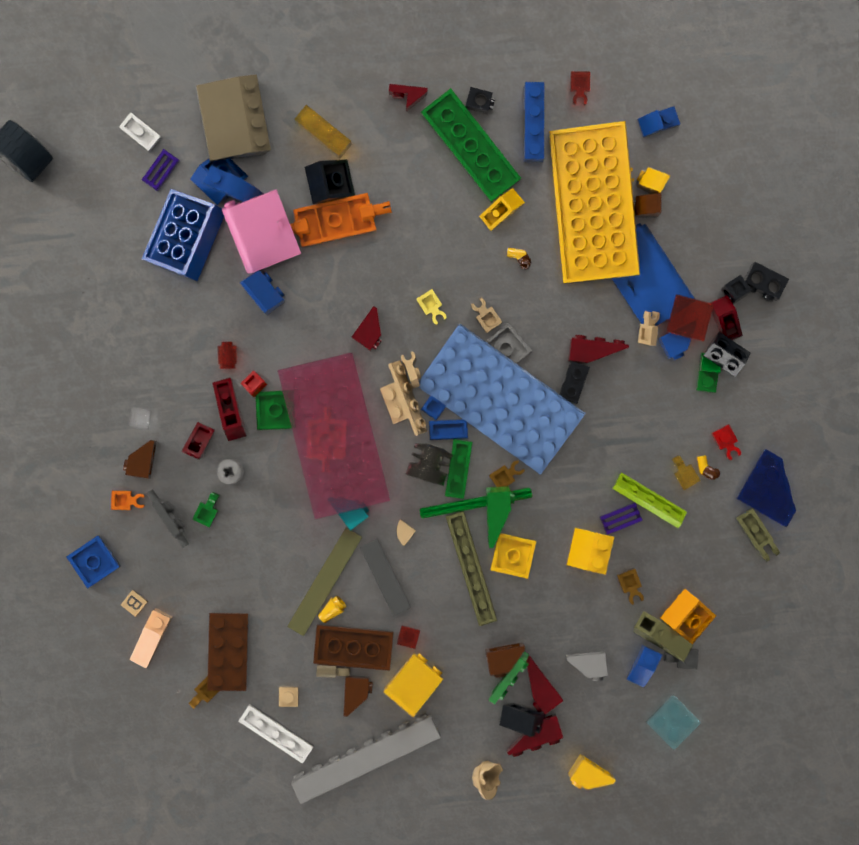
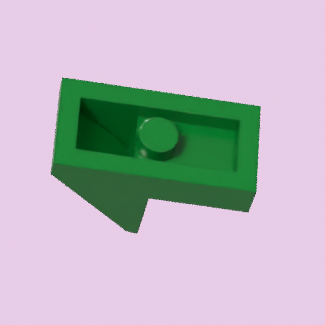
[696,352,721,393]

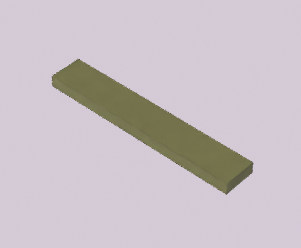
[446,511,497,626]
[287,527,362,636]

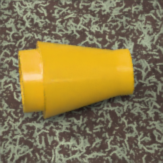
[318,596,347,623]

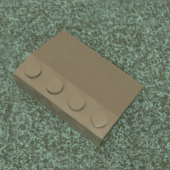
[196,74,271,161]

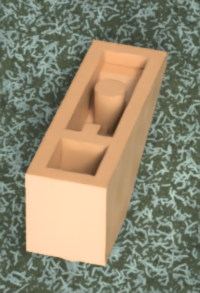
[130,608,173,669]

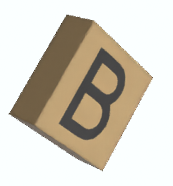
[121,590,148,617]

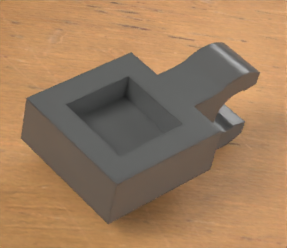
[664,649,699,669]

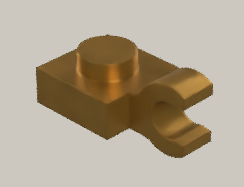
[188,676,219,709]

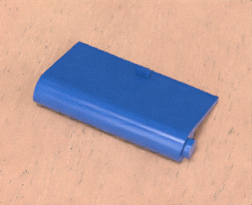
[612,223,696,326]

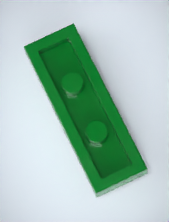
[445,439,473,499]
[489,651,529,704]

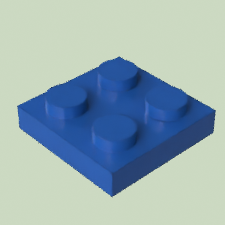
[66,535,120,589]

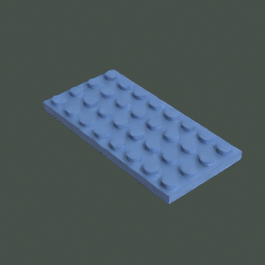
[419,324,585,475]

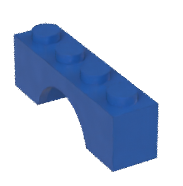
[524,82,544,162]

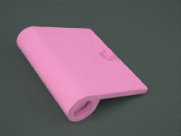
[222,189,301,273]

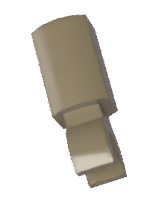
[317,664,350,678]

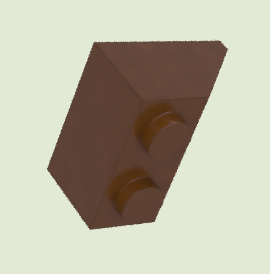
[485,642,525,678]

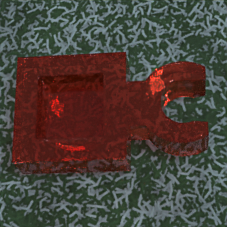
[570,71,590,105]

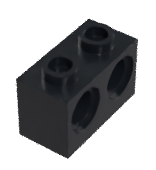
[744,262,789,302]
[704,332,751,377]
[559,361,590,404]

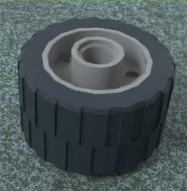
[0,120,53,182]

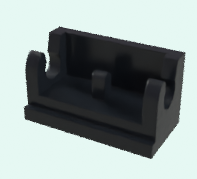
[499,703,545,737]

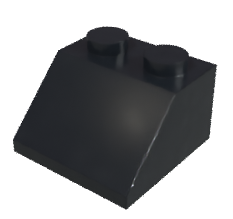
[305,159,355,204]

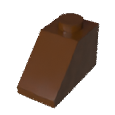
[633,193,661,217]
[123,440,157,479]
[344,676,373,717]

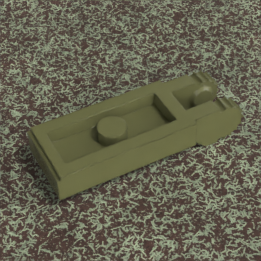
[736,508,780,562]

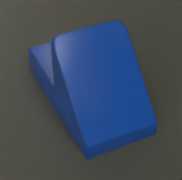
[637,106,680,137]

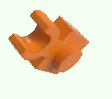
[111,490,145,510]

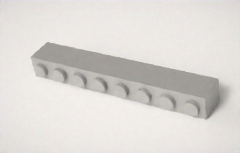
[291,714,441,804]

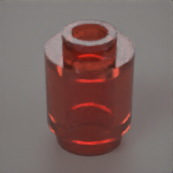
[217,342,237,369]

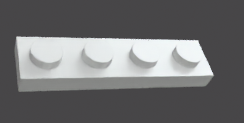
[238,704,314,764]

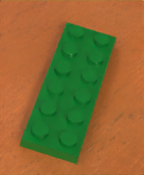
[421,88,522,203]

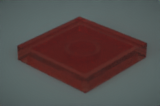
[666,294,714,342]

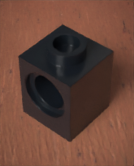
[466,87,495,114]
[721,275,752,304]

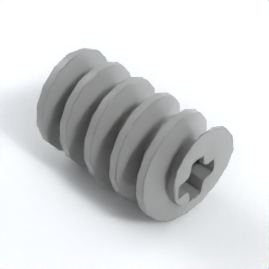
[217,460,244,484]

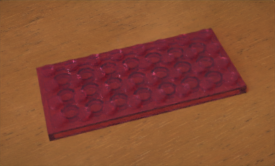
[277,352,390,520]

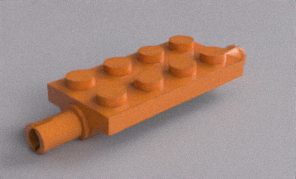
[278,193,392,248]

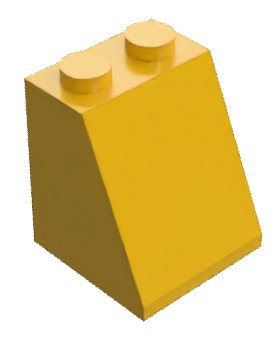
[383,653,443,717]

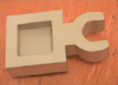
[471,297,502,334]

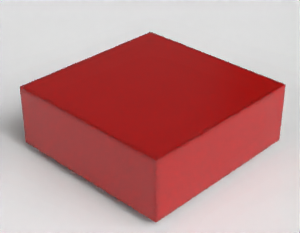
[240,370,267,397]

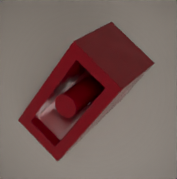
[710,295,743,340]
[351,306,382,352]

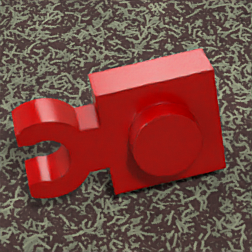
[711,424,741,460]

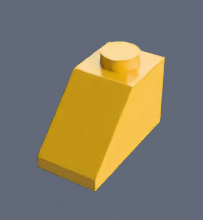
[636,167,670,194]
[479,188,525,231]

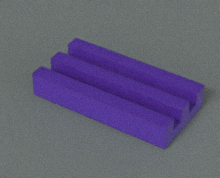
[142,149,180,191]
[600,503,643,535]

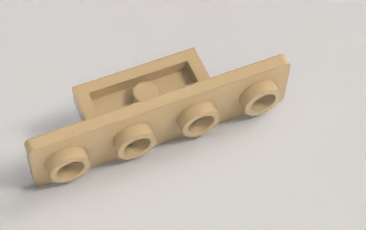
[380,360,427,436]

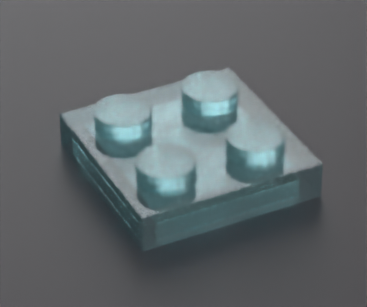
[646,695,701,750]

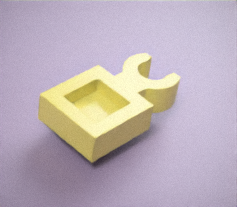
[416,289,447,325]

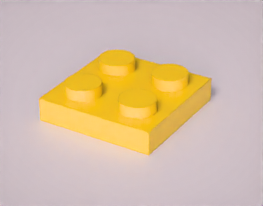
[490,533,536,579]

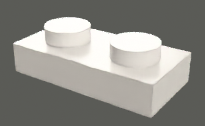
[119,112,161,152]

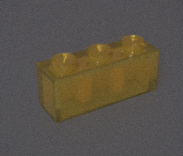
[294,104,352,159]

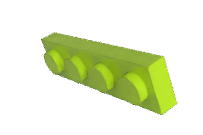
[612,472,687,528]

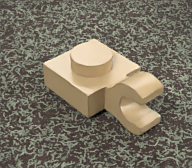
[638,311,660,346]
[401,352,421,389]

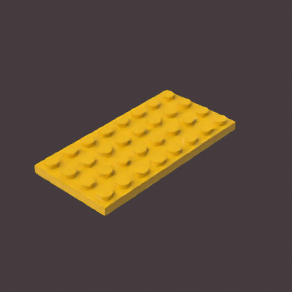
[549,121,640,284]

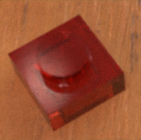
[397,625,420,649]

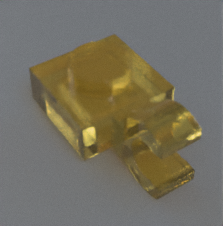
[672,455,701,490]

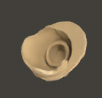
[472,761,503,800]

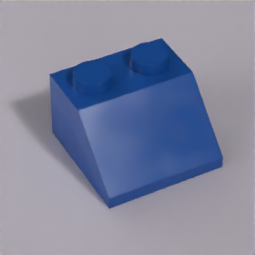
[190,159,248,206]
[240,270,285,316]

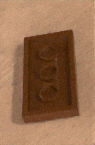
[207,613,248,691]
[313,625,394,671]

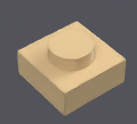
[279,687,299,707]

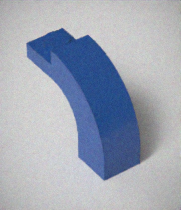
[203,165,264,203]

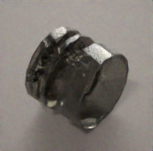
[406,443,453,486]

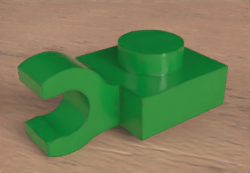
[192,492,220,528]

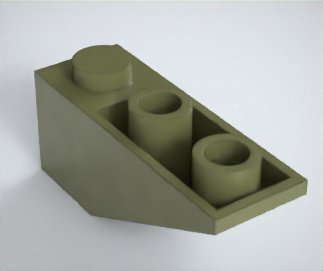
[634,611,693,662]

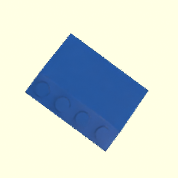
[142,189,224,281]

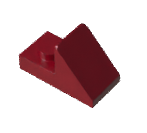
[389,84,428,112]
[182,422,215,460]

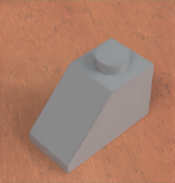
[566,651,607,681]

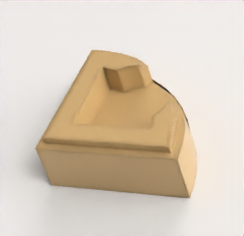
[397,519,416,546]

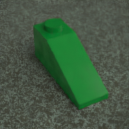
[486,486,514,548]

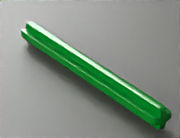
[419,488,533,518]

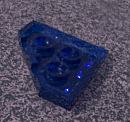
[736,449,796,527]

